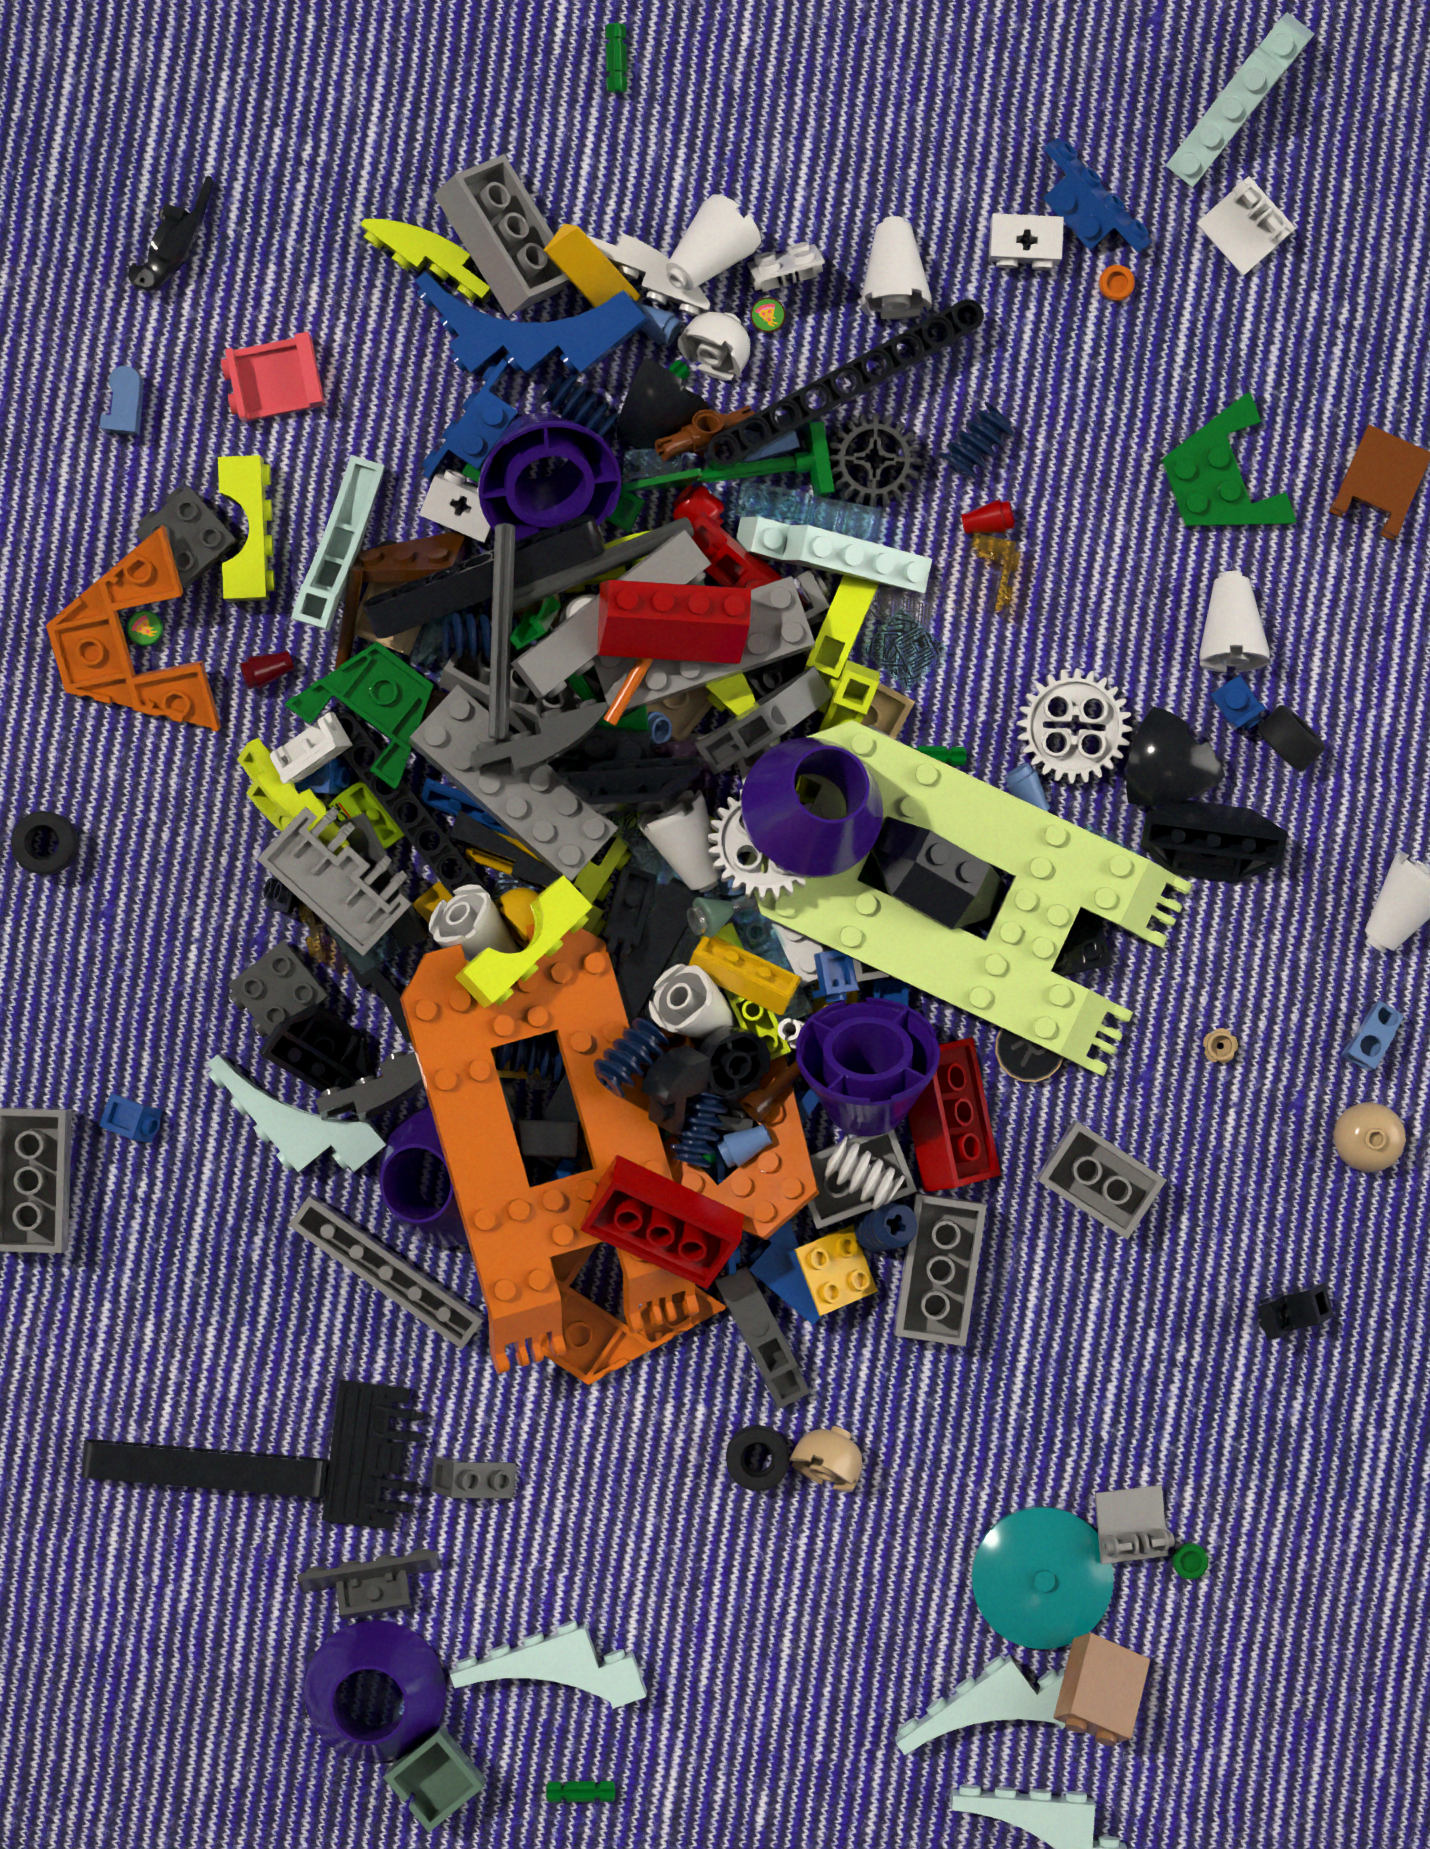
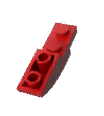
[691,511,809,609]

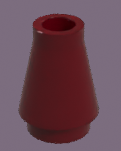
[239,650,294,690]

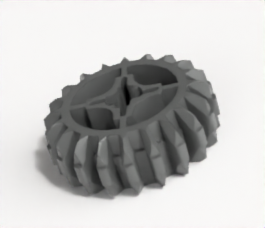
[829,413,922,509]

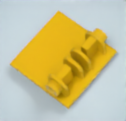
[794,1225,877,1316]

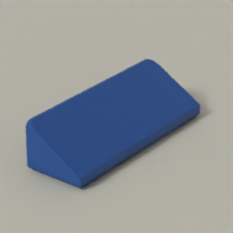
[420,778,516,839]

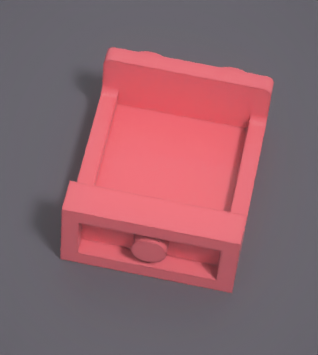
[221,332,326,422]

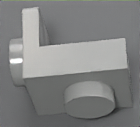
[796,570,830,627]

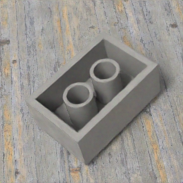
[1035,1120,1167,1240]
[807,1129,917,1229]

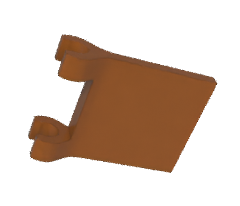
[1329,424,1430,541]

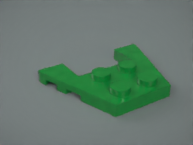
[1161,392,1297,527]
[285,642,434,790]

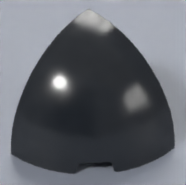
[617,357,712,449]
[1126,706,1225,806]

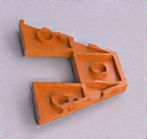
[46,525,221,732]
[662,1054,819,1240]
[539,1243,726,1385]

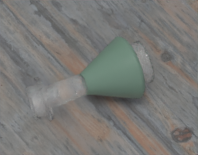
[687,893,760,938]

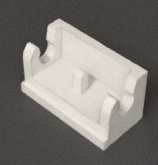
[270,712,352,784]

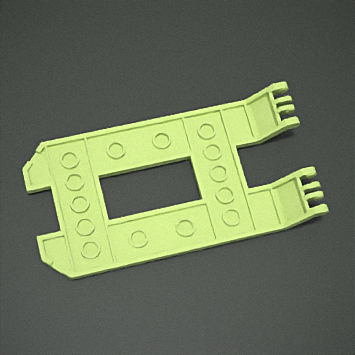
[745,720,1193,1077]

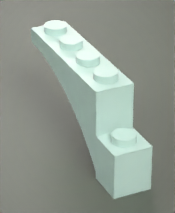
[1165,12,1314,187]
[291,455,386,632]
[736,517,932,593]
[207,1054,387,1172]
[450,1621,647,1709]
[895,1655,1065,1755]
[950,1784,1127,1849]

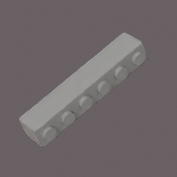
[510,530,711,698]
[288,1194,485,1349]

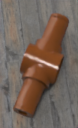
[655,405,755,462]

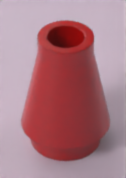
[961,499,1015,535]

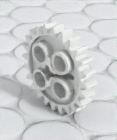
[1016,668,1132,784]
[708,789,819,901]

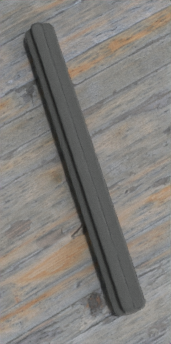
[513,517,694,612]
[488,523,515,739]

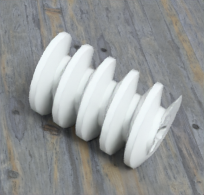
[825,1136,905,1210]

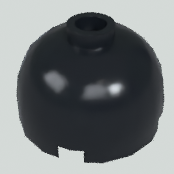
[699,1026,770,1100]

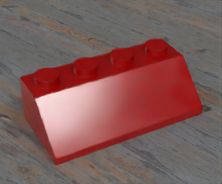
[597,580,752,664]
[908,1037,1001,1192]
[580,1155,744,1289]

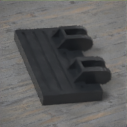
[322,1379,424,1529]

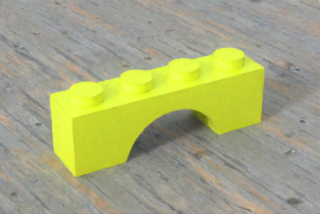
[218,455,275,602]
[795,660,880,805]
[455,875,593,1008]

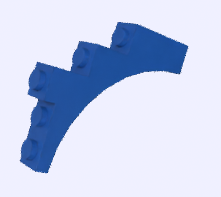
[415,271,650,374]
[748,1088,821,1325]

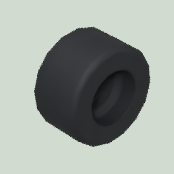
[1258,705,1326,771]
[11,811,79,875]
[513,1120,578,1158]
[726,1424,790,1492]

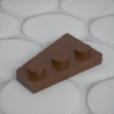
[353,531,471,583]

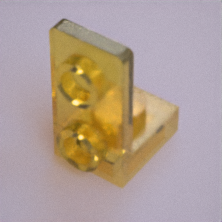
[969,533,1020,614]
[297,901,328,963]

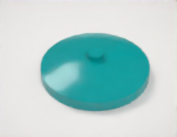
[971,1506,1114,1649]

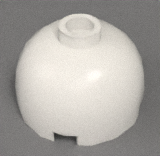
[678,312,750,381]

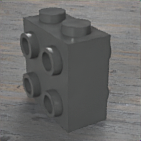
[135,486,239,589]
[228,940,331,1039]

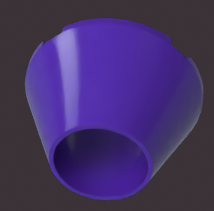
[478,413,621,541]
[741,737,883,878]
[796,997,940,1137]
[379,1106,468,1246]
[304,1619,446,1762]

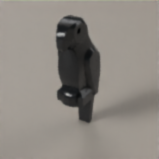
[128,176,214,294]

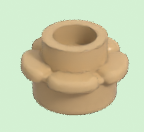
[1203,1028,1238,1063]

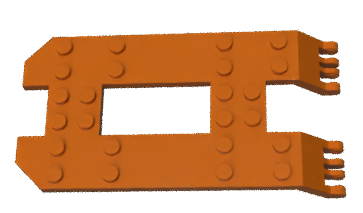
[400,924,699,1374]

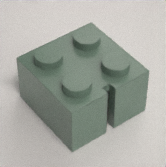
[383,1725,486,1832]

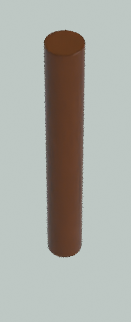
[335,566,364,669]

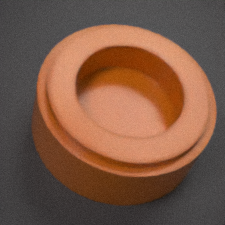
[1098,265,1135,302]

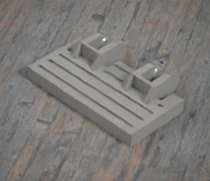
[257,806,411,956]

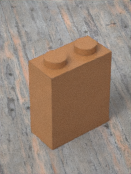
[1053,1633,1150,1746]

